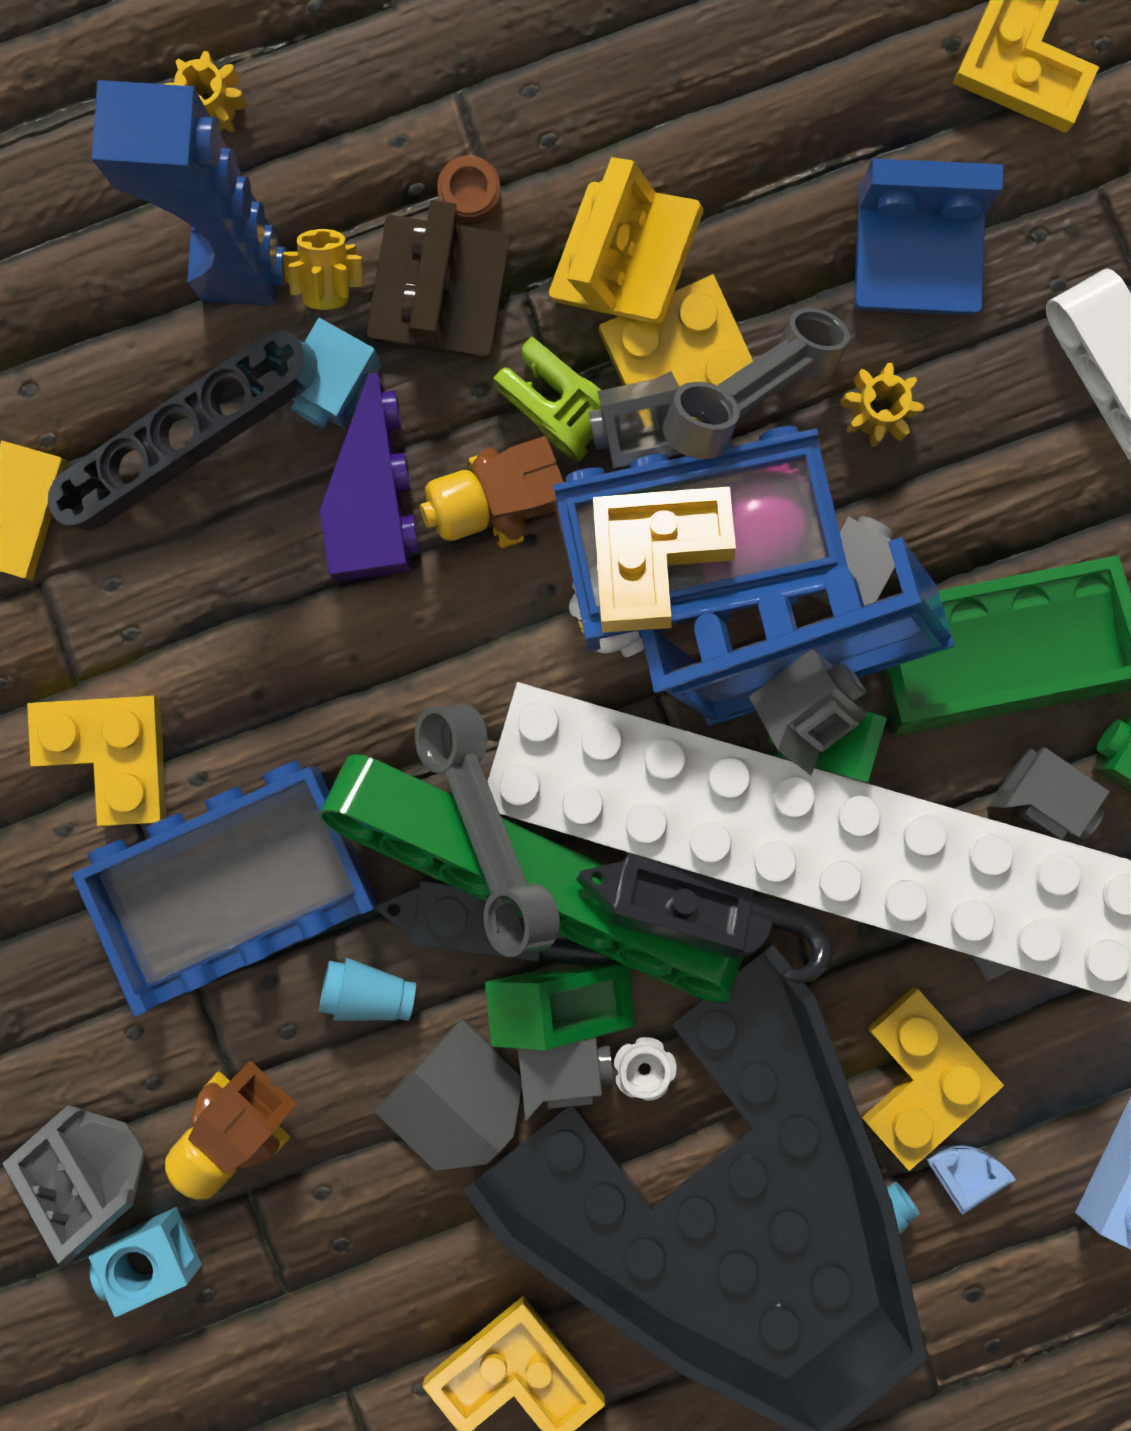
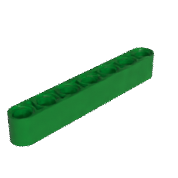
[319,754,744,1003]

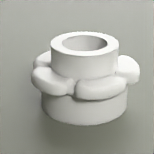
[614,1037,677,1101]

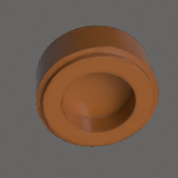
[437,155,501,225]

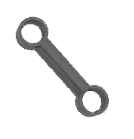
[663,308,850,459]
[415,704,560,957]

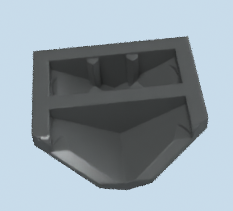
[374,1017,522,1171]
[2,1105,146,1266]

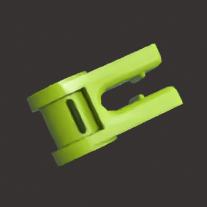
[493,336,622,463]

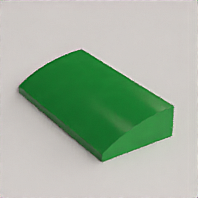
[879,555,1131,737]

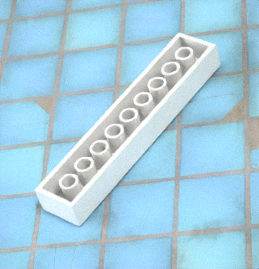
[488,682,1131,1002]

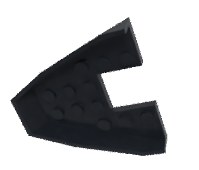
[463,944,928,1431]

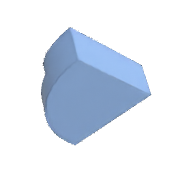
[925,1145,1016,1215]

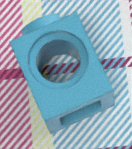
[286,318,382,429]
[89,1207,202,1317]

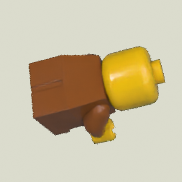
[419,436,564,549]
[165,1061,297,1200]

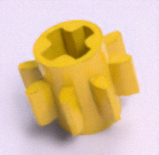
[165,51,247,133]
[283,229,364,310]
[840,363,924,447]

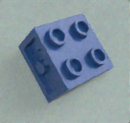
[854,159,1003,316]

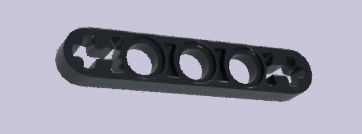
[48,330,318,531]

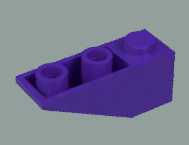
[320,372,420,582]

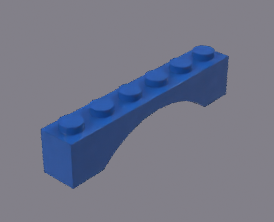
[91,80,288,306]

